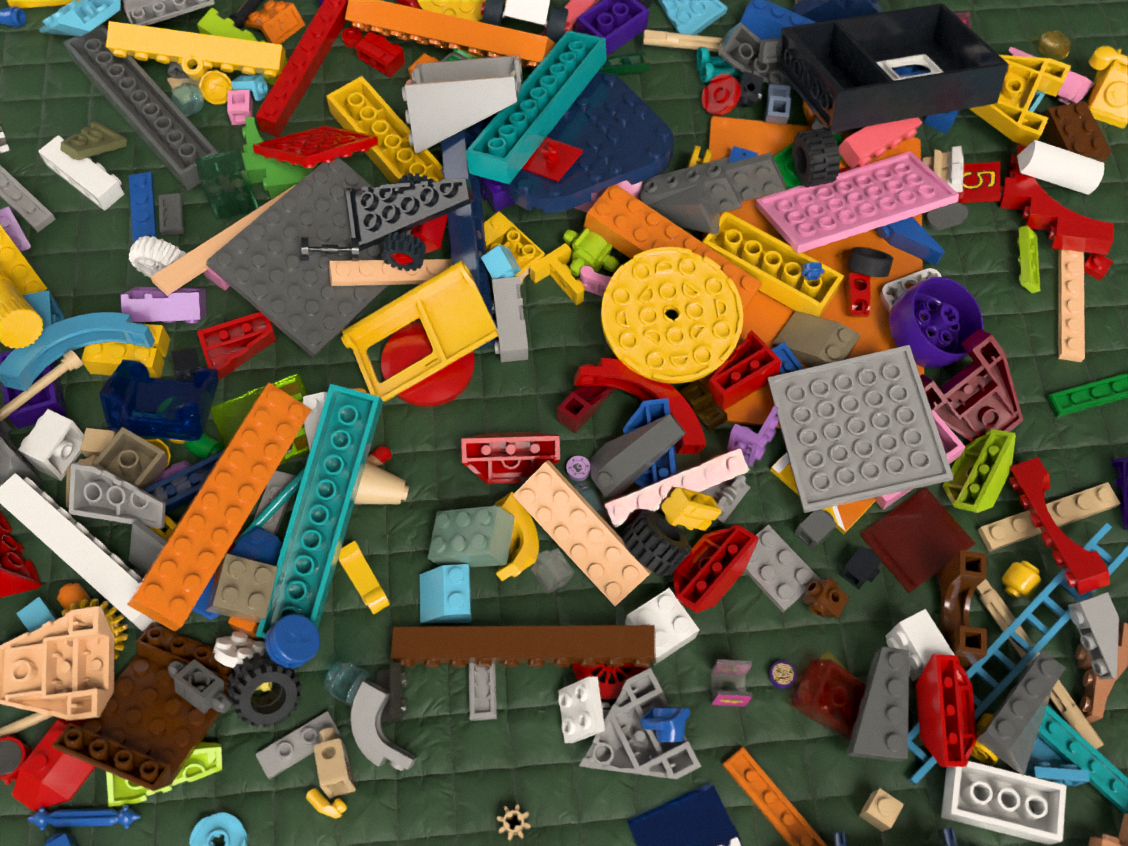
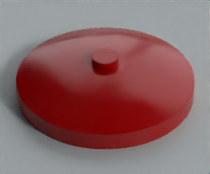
[381,321,475,407]

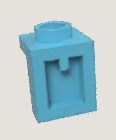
[231,74,268,101]

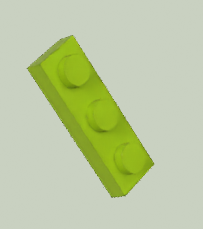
[1017,225,1040,294]

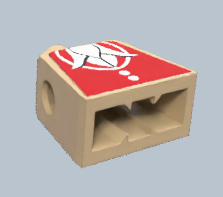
[314,728,356,799]

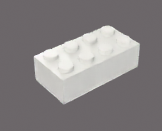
[941,761,1066,845]

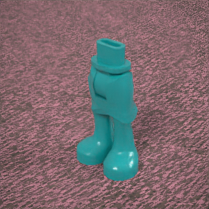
[696,47,743,83]

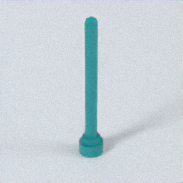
[234,455,309,546]

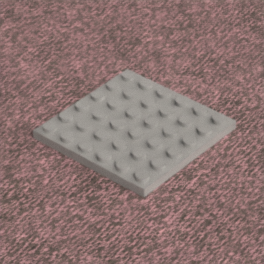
[768,345,953,513]

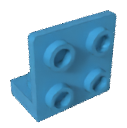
[1025,735,1090,786]

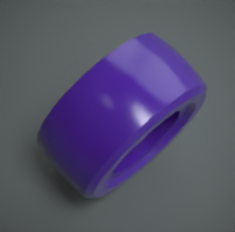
[889,277,984,369]

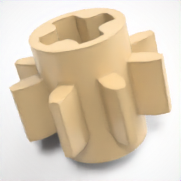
[497,805,531,841]

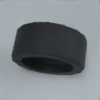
[847,247,894,277]

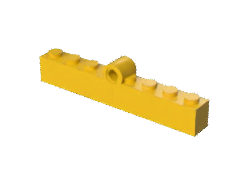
[106,21,286,81]

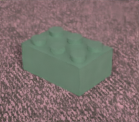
[428,505,515,567]

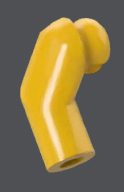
[306,788,347,819]

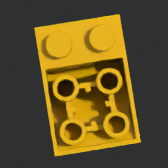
[484,211,545,277]

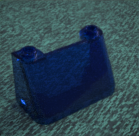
[99,359,219,441]

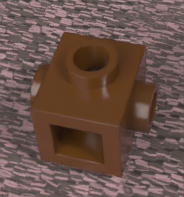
[802,578,849,618]

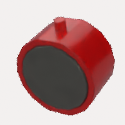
[0,734,33,785]

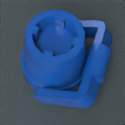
[640,707,690,742]

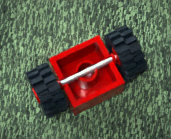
[381,173,448,271]

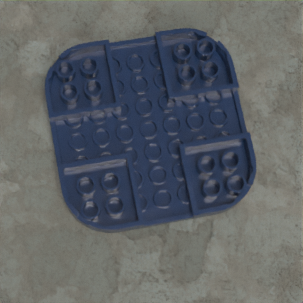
[468,72,673,213]

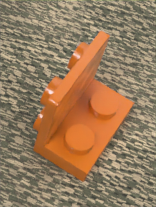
[245,0,305,44]

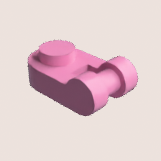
[579,266,611,297]

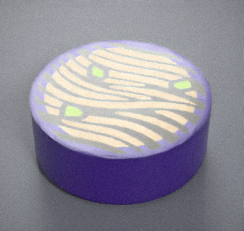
[769,661,796,689]

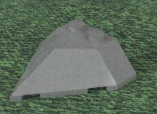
[579,668,701,779]

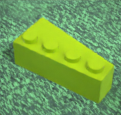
[197,8,287,85]

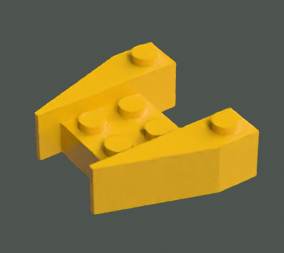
[969,55,1071,147]

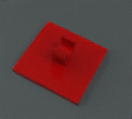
[522,137,583,182]

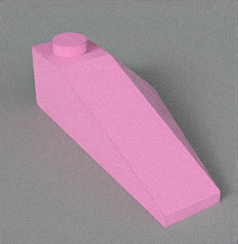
[1009,46,1095,104]

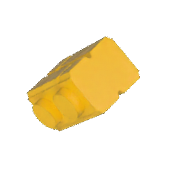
[661,487,721,531]

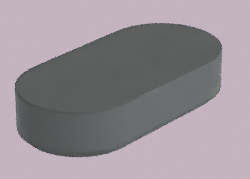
[925,203,968,231]

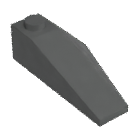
[718,22,794,92]
[590,414,686,497]

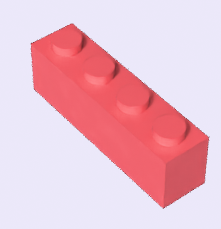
[838,117,922,169]

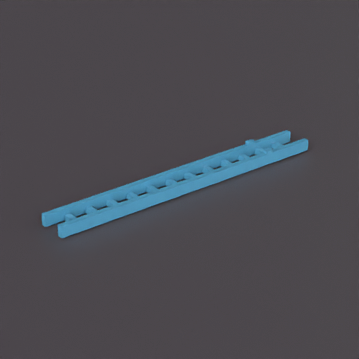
[889,523,1128,785]

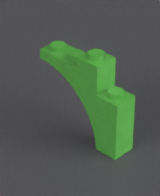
[235,117,319,199]

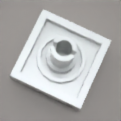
[558,677,611,743]

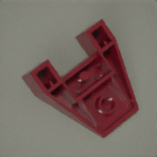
[920,329,1024,442]

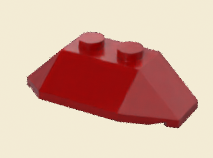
[461,432,560,484]
[673,525,759,613]
[916,654,977,767]
[12,718,96,811]

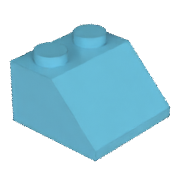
[420,564,472,625]

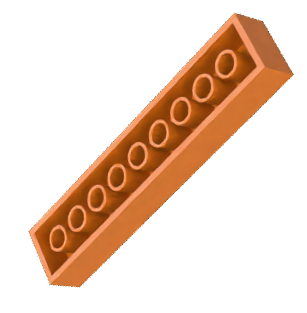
[345,0,556,70]
[127,383,312,632]

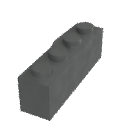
[976,651,1066,776]

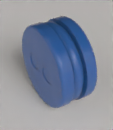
[265,614,320,668]

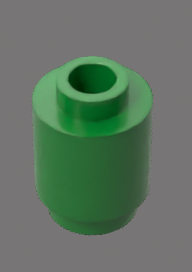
[185,431,223,460]

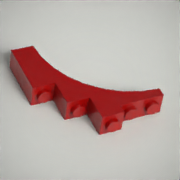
[1000,145,1114,255]

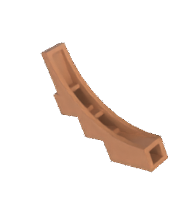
[1075,623,1128,723]

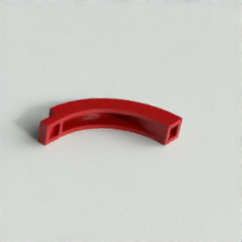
[574,358,706,455]

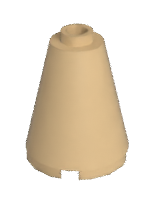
[354,461,409,504]

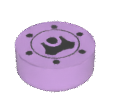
[566,456,591,481]

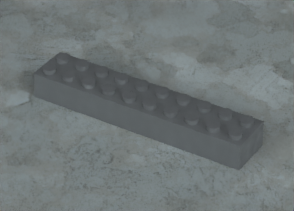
[63,24,224,191]

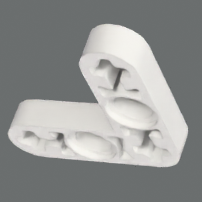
[879,268,942,315]

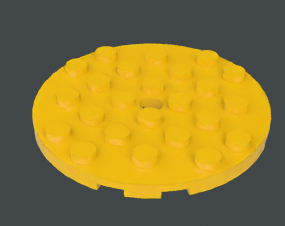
[601,247,743,384]

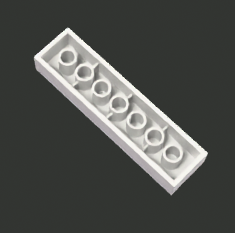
[0,473,160,632]

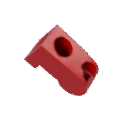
[844,273,871,317]

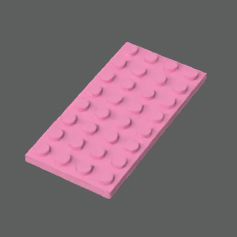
[756,151,959,254]

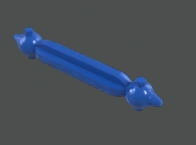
[28,805,141,830]

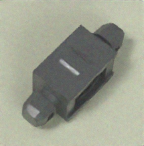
[168,659,231,714]

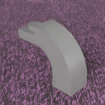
[351,680,418,771]

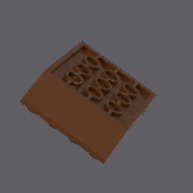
[52,623,242,792]

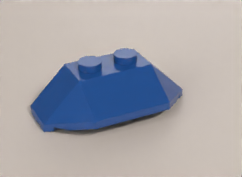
[623,398,679,498]

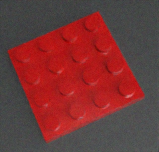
[253,125,378,168]

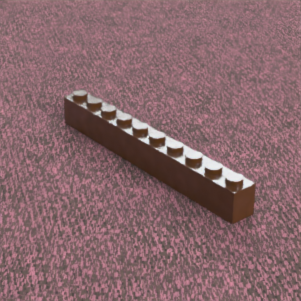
[391,625,656,668]

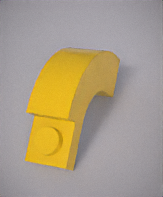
[494,492,539,581]

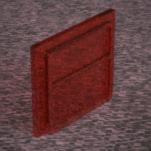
[860,488,976,593]

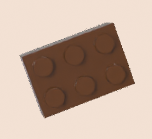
[1042,101,1112,163]

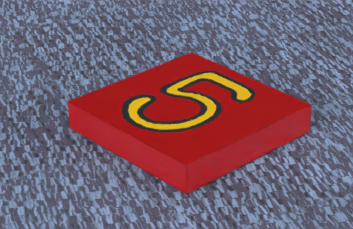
[955,162,1000,203]

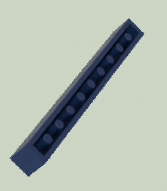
[441,130,495,351]

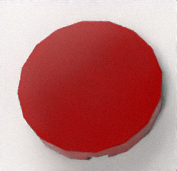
[701,74,741,116]

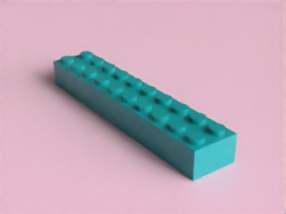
[466,30,607,184]
[256,384,384,639]

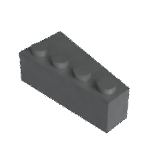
[845,647,909,762]

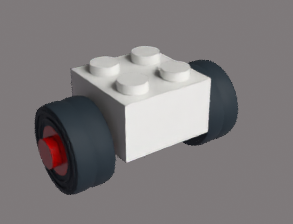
[480,0,570,43]

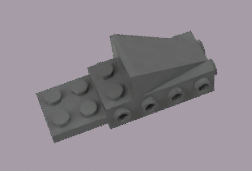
[639,152,786,234]

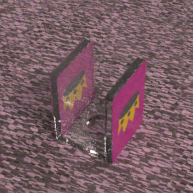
[711,660,753,706]

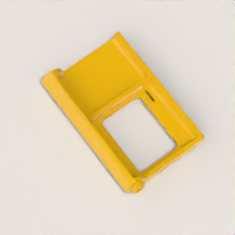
[341,260,499,403]

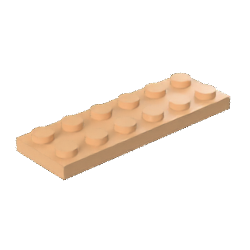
[513,460,652,606]

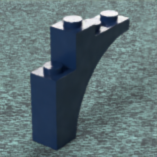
[793,0,883,22]

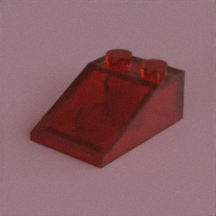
[791,659,866,740]

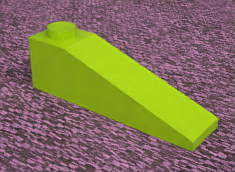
[106,742,222,807]

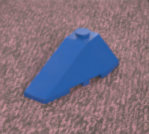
[192,526,283,620]

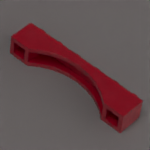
[557,353,619,434]

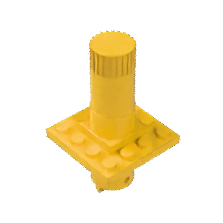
[0,225,47,349]

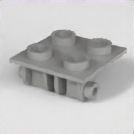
[688,460,750,524]

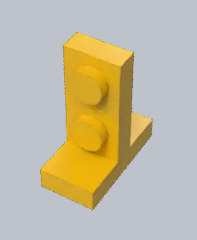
[530,243,585,306]

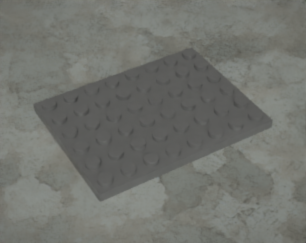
[206,157,390,358]

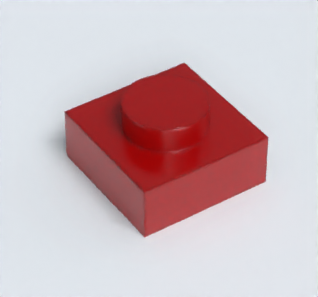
[1084,253,1113,281]

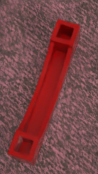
[1008,457,1110,595]

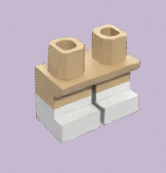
[923,146,964,193]

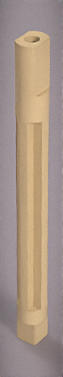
[643,30,723,52]
[975,579,1104,749]

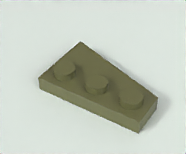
[60,121,127,160]

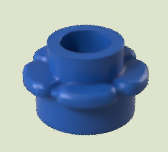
[801,262,825,280]

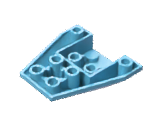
[39,0,121,36]

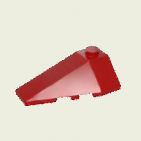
[0,510,41,598]

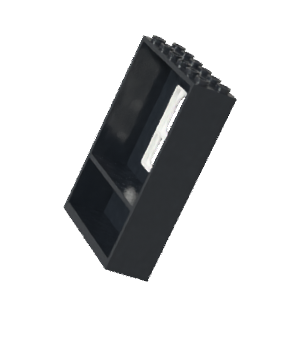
[776,3,1008,133]

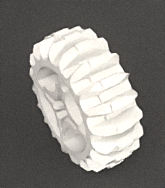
[129,236,186,278]

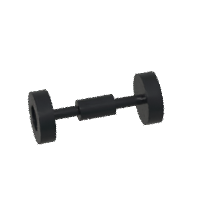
[301,237,359,261]

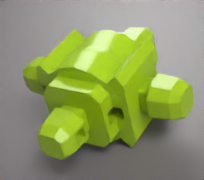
[563,228,620,276]

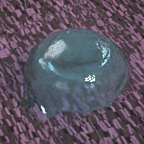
[172,82,204,116]

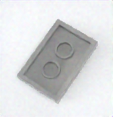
[744,525,820,613]

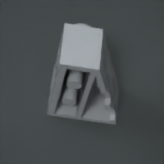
[491,276,528,362]

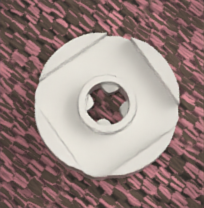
[213,631,267,668]

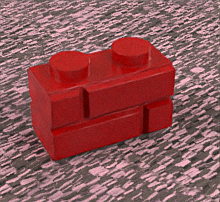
[356,31,405,78]

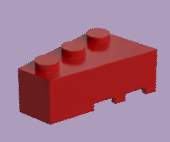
[197,312,277,382]
[709,330,781,410]

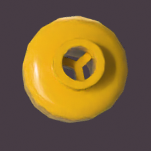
[1002,560,1041,599]

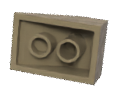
[772,311,861,368]

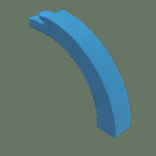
[0,312,155,391]

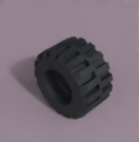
[792,127,840,188]
[623,509,691,576]
[227,652,302,728]

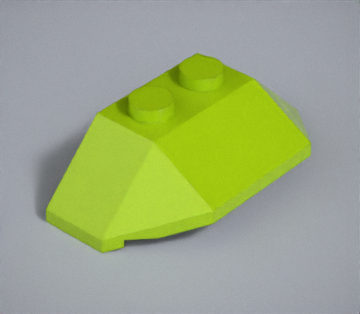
[943,429,1016,513]

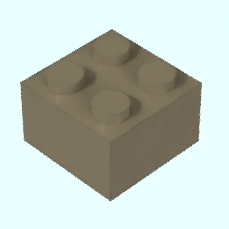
[91,427,168,490]
[206,554,278,623]

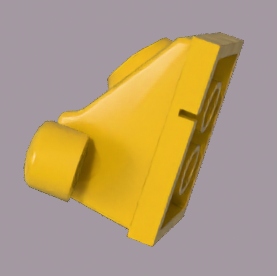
[1087,46,1128,129]

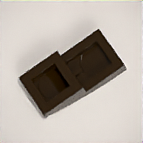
[679,380,728,432]

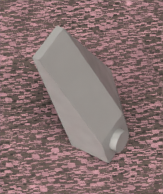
[69,463,166,529]

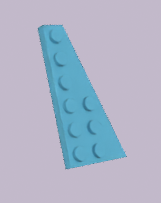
[657,0,727,35]

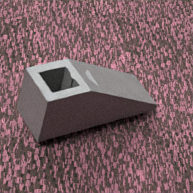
[1068,592,1119,680]

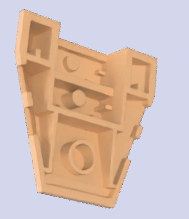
[0,606,114,721]

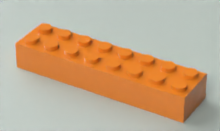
[583,184,763,312]

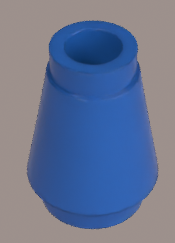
[0,6,26,28]

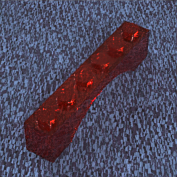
[600,448,749,527]

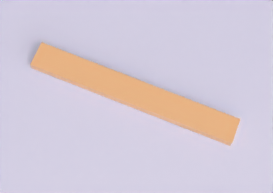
[151,185,295,296]

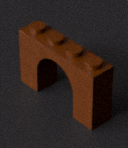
[940,550,987,670]

